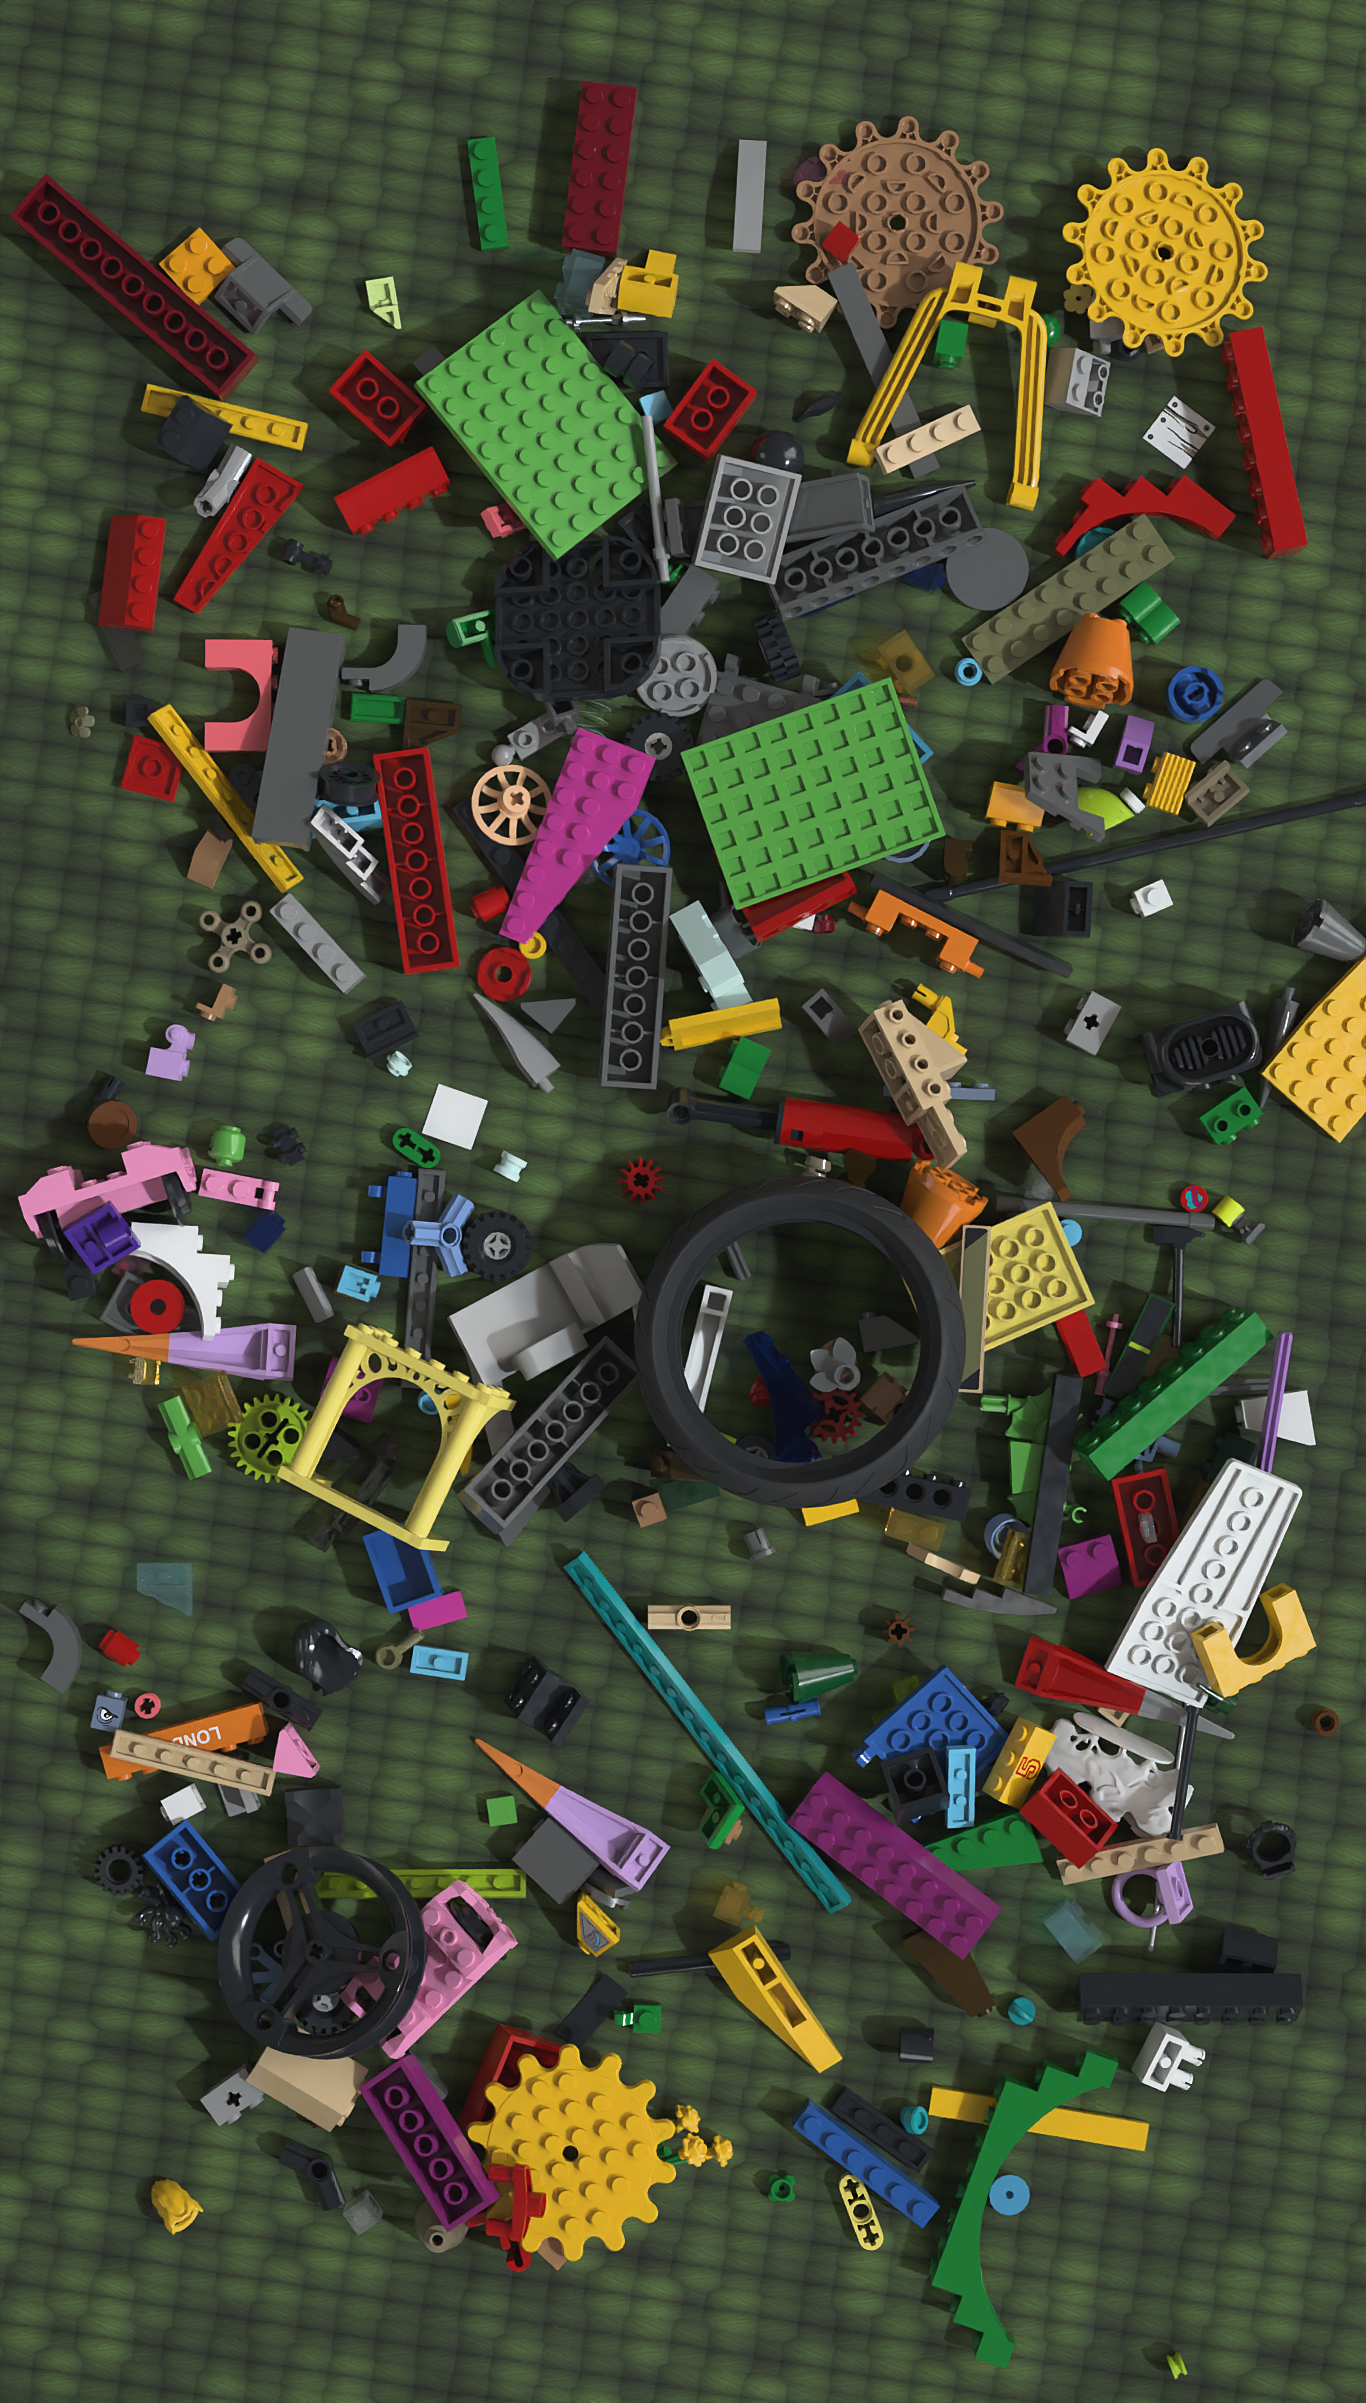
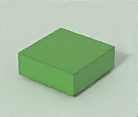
[486,1794,518,1827]

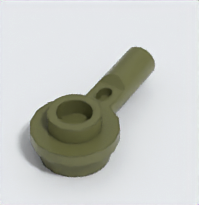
[375,1629,425,1669]

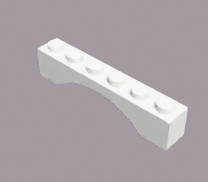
[667,1284,733,1446]

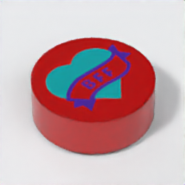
[1180,1185,1208,1212]

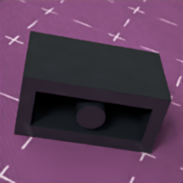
[1216,1927,1278,1973]

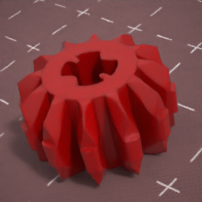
[618,1157,665,1204]

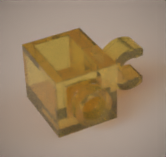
[713,1880,764,1927]

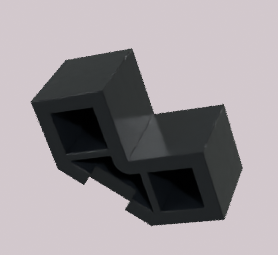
[63,1252,121,1301]

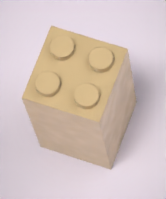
[246,2026,369,2132]

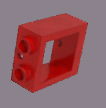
[1055,1309,1107,1378]

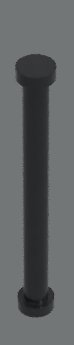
[1166,1705,1203,1841]

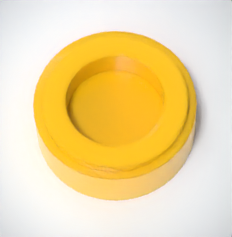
[519,932,547,959]

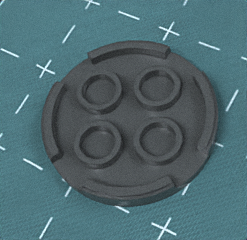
[946,528,1029,612]

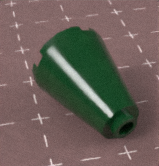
[779,1651,858,1706]

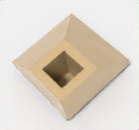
[773,285,838,334]

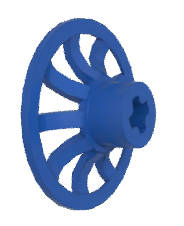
[591,809,670,887]

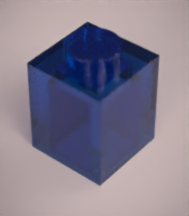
[244,1211,288,1254]

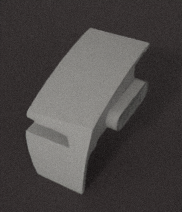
[447,1243,644,1385]

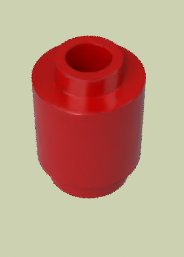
[470,885,511,922]
[99,1629,141,1668]

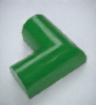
[446,608,499,669]
[697,1771,745,1849]

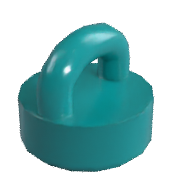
[1008,1996,1035,2025]
[900,2106,928,2134]

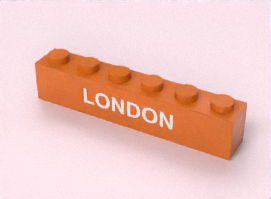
[99,1700,270,1782]

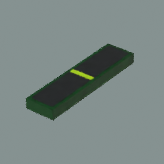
[1102,1291,1175,1400]

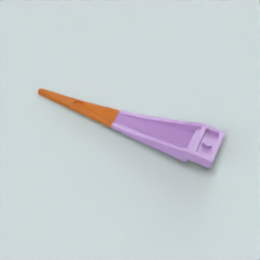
[71,1323,296,1381]
[474,1739,670,1892]

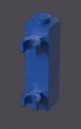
[361,1171,417,1277]

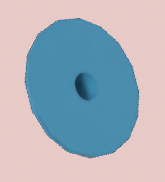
[989,2174,1030,2215]

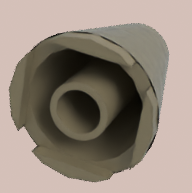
[414,2200,468,2253]

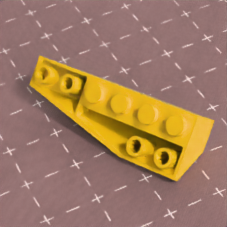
[708,1924,843,2073]

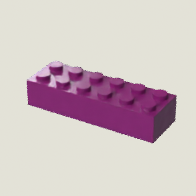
[358,2054,502,2233]

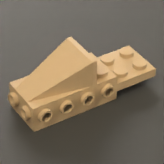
[858,999,967,1172]

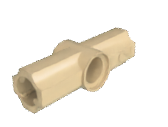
[648,1603,731,1631]

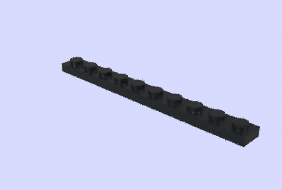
[452,794,606,1020]

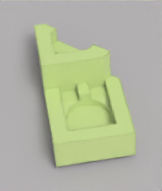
[366,276,402,329]

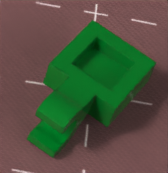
[614,2003,661,2033]

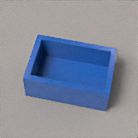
[362,1519,444,1614]

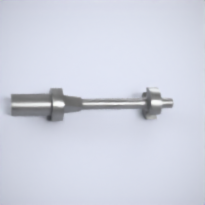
[565,311,645,330]

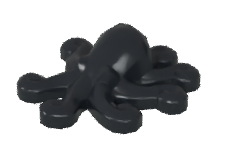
[135,1878,196,1948]

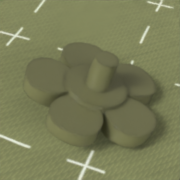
[69,706,95,738]

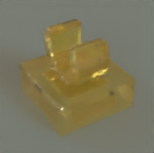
[128,1356,161,1385]

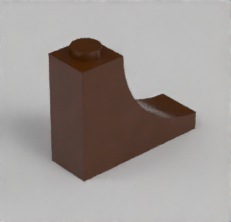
[1012,1095,1086,1203]

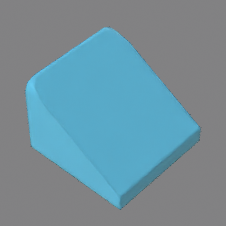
[639,390,673,425]

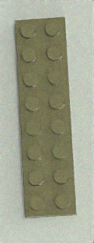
[961,513,1175,685]

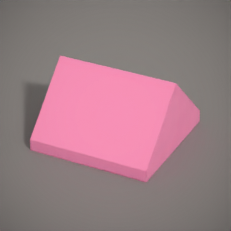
[272,1721,321,1778]

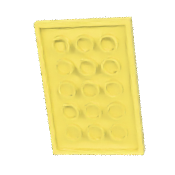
[901,1202,1096,1351]

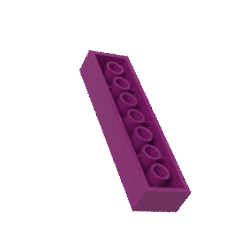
[787,1772,1002,1960]

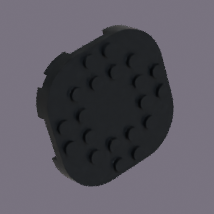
[494,535,662,702]

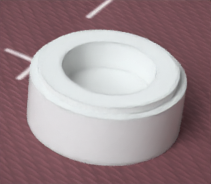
[1120,787,1145,814]

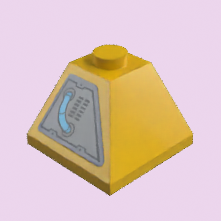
[577,1892,620,1957]

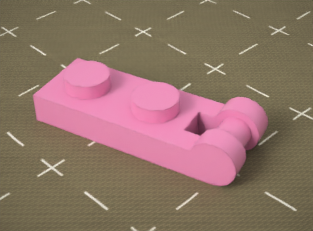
[198,1168,279,1210]

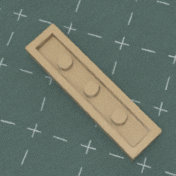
[872,405,981,475]

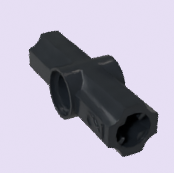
[241,1666,323,1732]

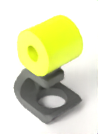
[1212,1195,1265,1246]

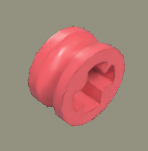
[135,1692,161,1719]

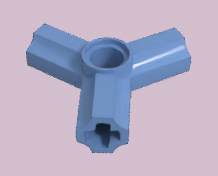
[402,1194,475,1277]

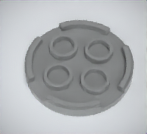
[636,635,717,717]

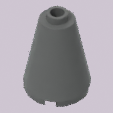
[1291,898,1366,965]

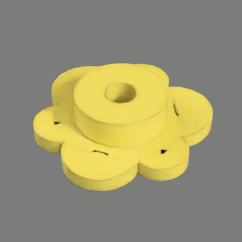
[1063,284,1092,314]

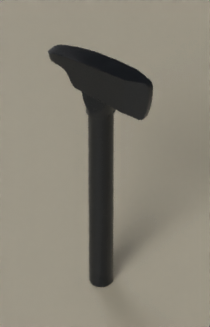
[1152,1226,1206,1348]

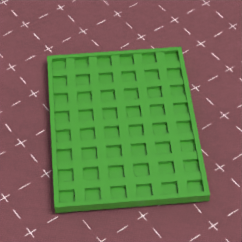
[414,289,678,562]
[681,677,946,910]

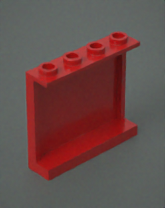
[712,850,858,943]

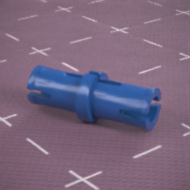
[764,1698,821,1725]

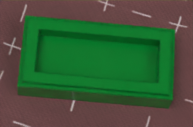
[350,693,407,726]

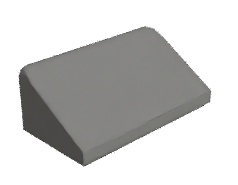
[293,1266,335,1323]

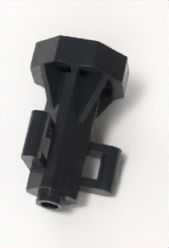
[547,1461,607,1523]

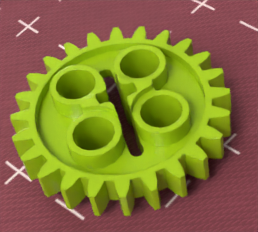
[228,1394,311,1483]

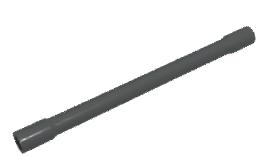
[995,1195,1215,1230]

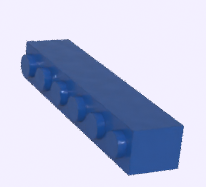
[792,2098,940,2229]

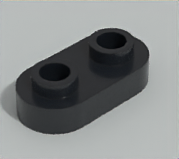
[229,763,262,813]

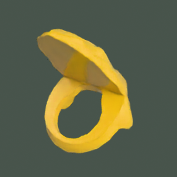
[151,2179,203,2235]

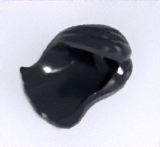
[292,1618,364,1696]

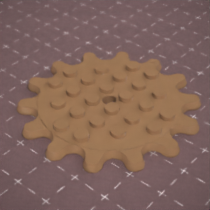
[791,116,1004,329]

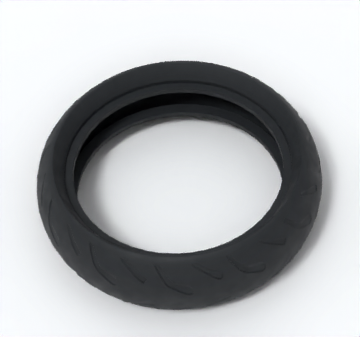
[634,1176,966,1509]

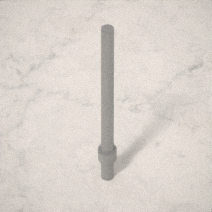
[641,415,670,583]

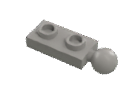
[491,712,567,766]

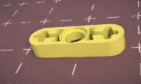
[839,2171,883,2250]

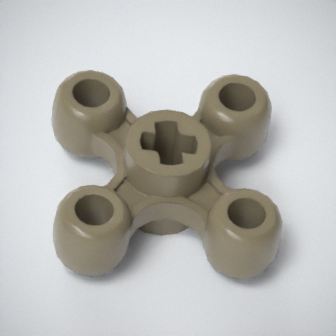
[199,901,272,973]

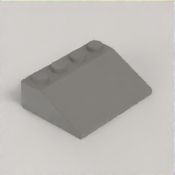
[691,454,802,584]

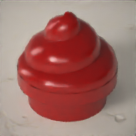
[748,1376,776,1406]

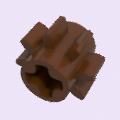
[881,1612,916,1648]

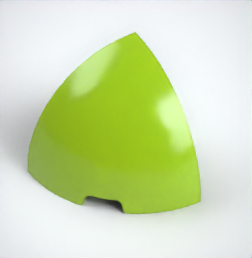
[1077,787,1135,839]

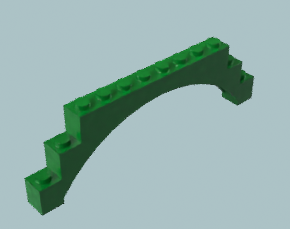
[927,2045,1119,2369]

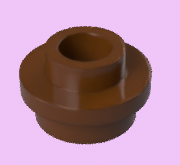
[1311,1708,1339,1736]

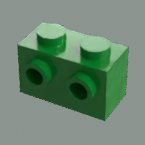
[1196,1087,1263,1146]

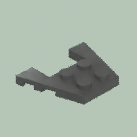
[1023,752,1105,843]

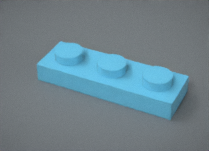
[945,1744,976,1828]

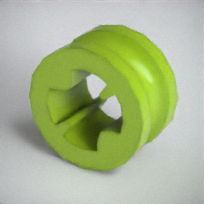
[1166,2350,1188,2379]

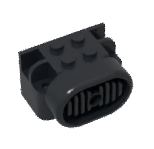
[1137,1000,1263,1098]

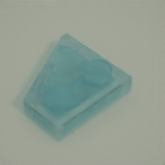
[137,1562,193,1616]

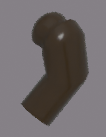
[327,594,361,631]

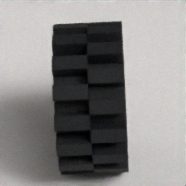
[94,1843,146,1896]

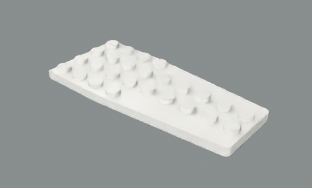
[1104,1458,1302,1708]

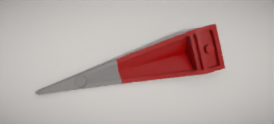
[1014,1636,1235,1739]

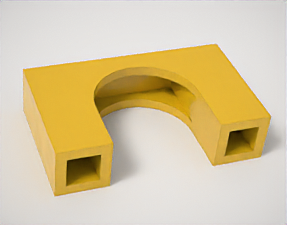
[1190,1583,1316,1698]

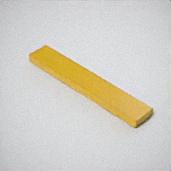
[141,384,308,452]

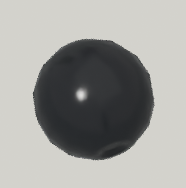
[748,430,805,474]

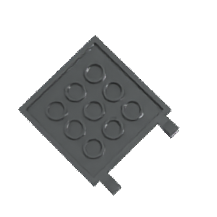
[687,653,822,779]

